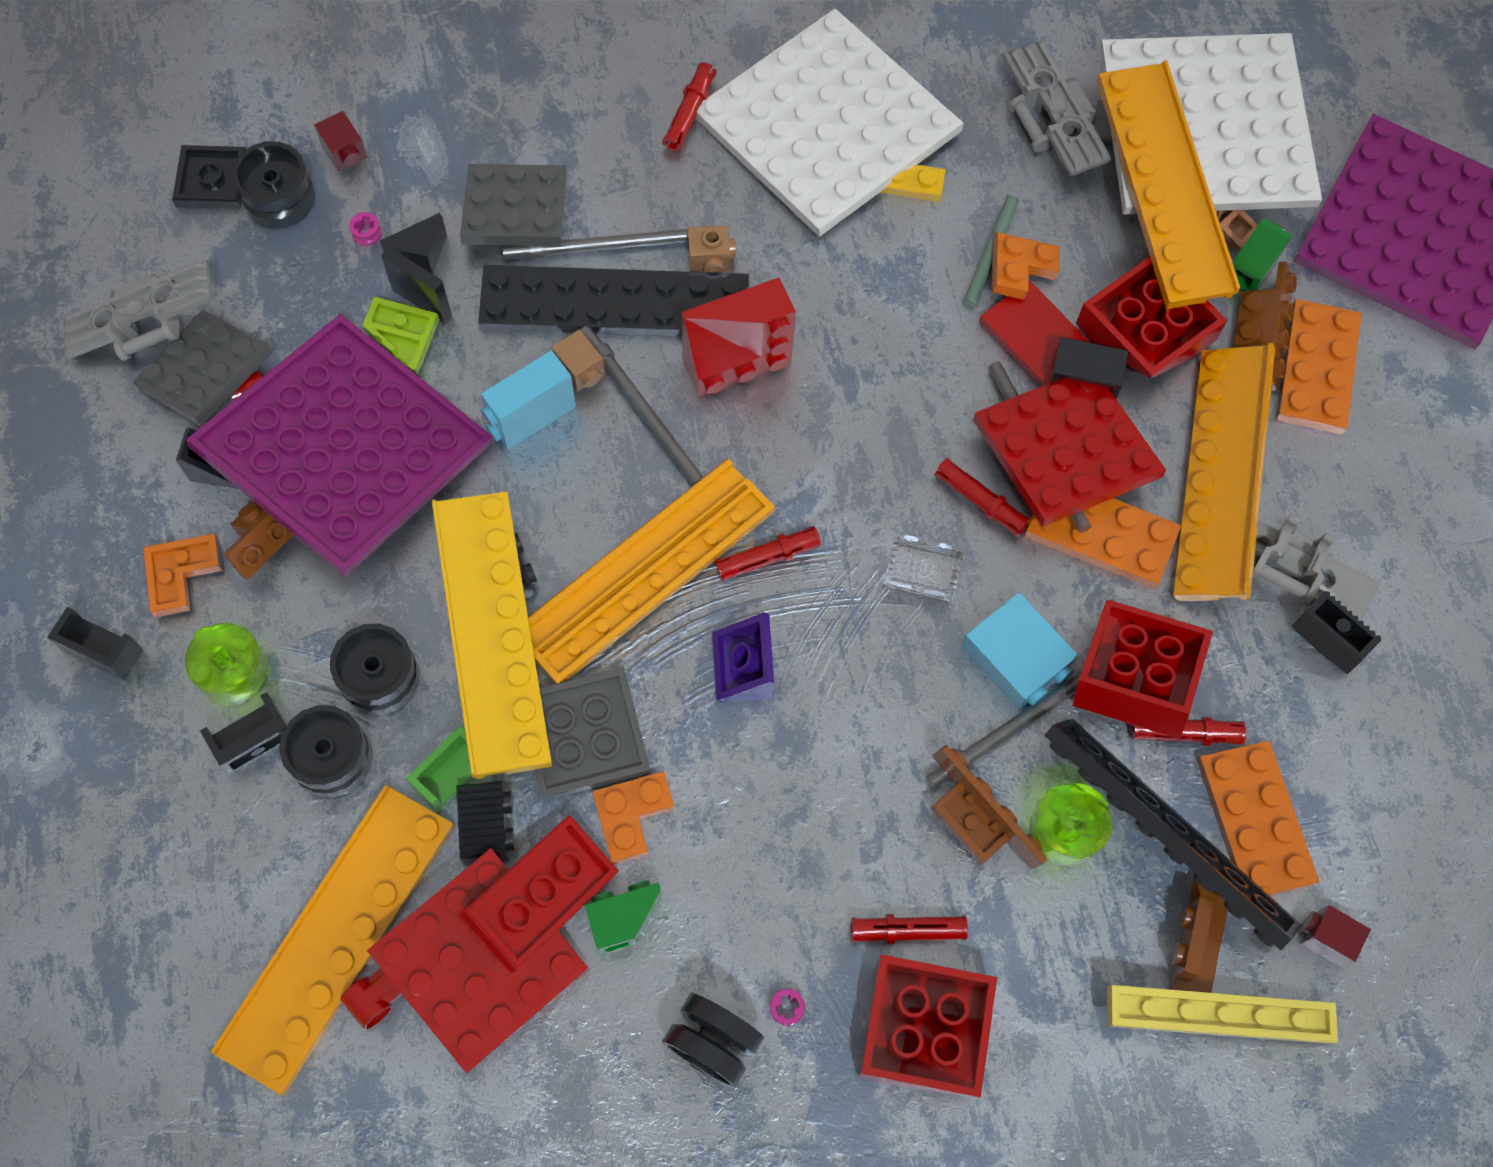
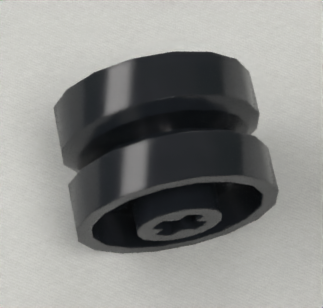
[232,141,315,228]
[330,623,419,715]
[279,705,372,798]
[662,993,764,1088]

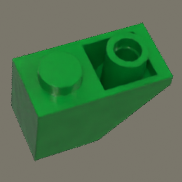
[1233,218,1292,291]
[584,880,662,956]

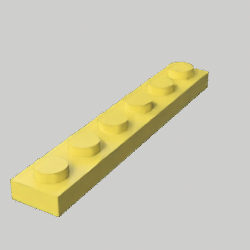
[1107,985,1338,1044]

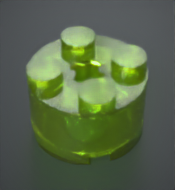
[185,623,270,706]
[1029,783,1113,868]

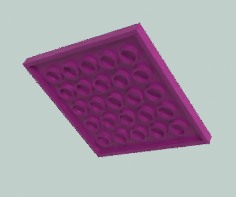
[1293,113,1493,350]
[186,314,493,578]

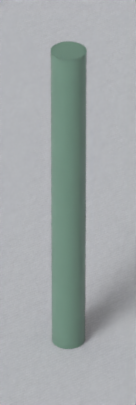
[963,195,1019,308]

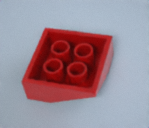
[1076,256,1227,379]
[681,277,796,396]
[1072,599,1213,740]
[858,954,998,1098]

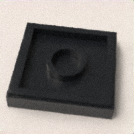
[172,145,247,209]
[381,247,452,325]

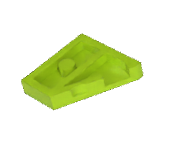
[363,296,440,376]

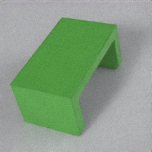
[406,726,476,815]

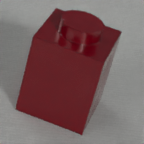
[314,111,367,172]
[1301,905,1371,968]

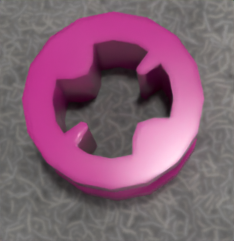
[349,212,382,246]
[770,989,805,1026]

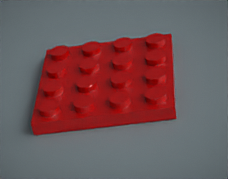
[973,378,1166,527]
[367,848,588,1074]

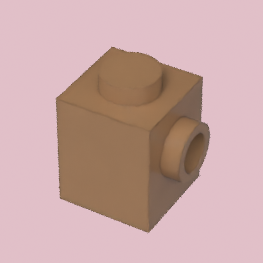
[688,225,736,273]
[552,329,605,392]

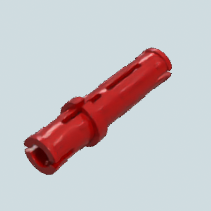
[662,62,717,152]
[934,458,1031,537]
[714,526,822,582]
[1131,717,1246,746]
[850,914,968,945]

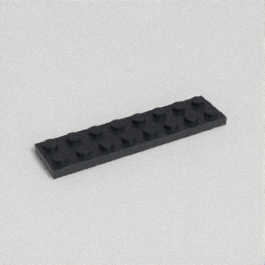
[478,265,749,337]
[1044,718,1302,951]

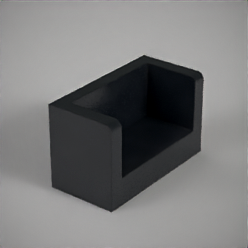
[1049,337,1128,399]
[47,607,143,681]
[200,692,287,776]

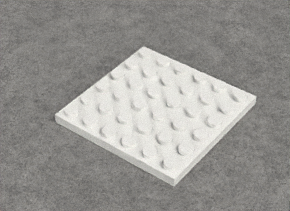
[695,9,964,237]
[1099,33,1322,214]

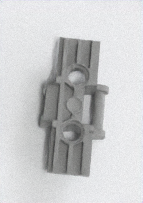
[1003,40,1112,176]
[63,260,212,361]
[1253,514,1380,621]

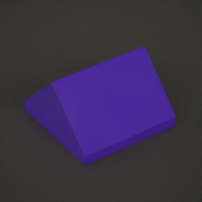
[712,612,774,702]

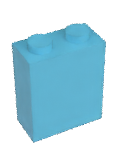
[480,350,576,450]
[961,592,1079,710]

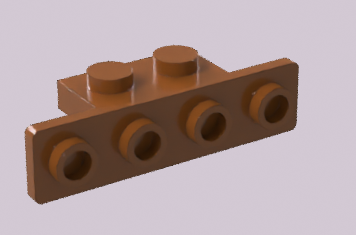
[1233,261,1297,391]
[224,502,293,579]
[930,745,1047,869]
[1170,873,1228,993]

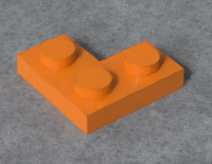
[992,232,1060,299]
[143,533,222,618]
[592,771,674,865]

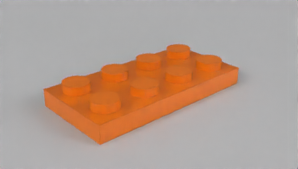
[1276,299,1362,435]
[1024,498,1182,590]
[1197,740,1320,896]

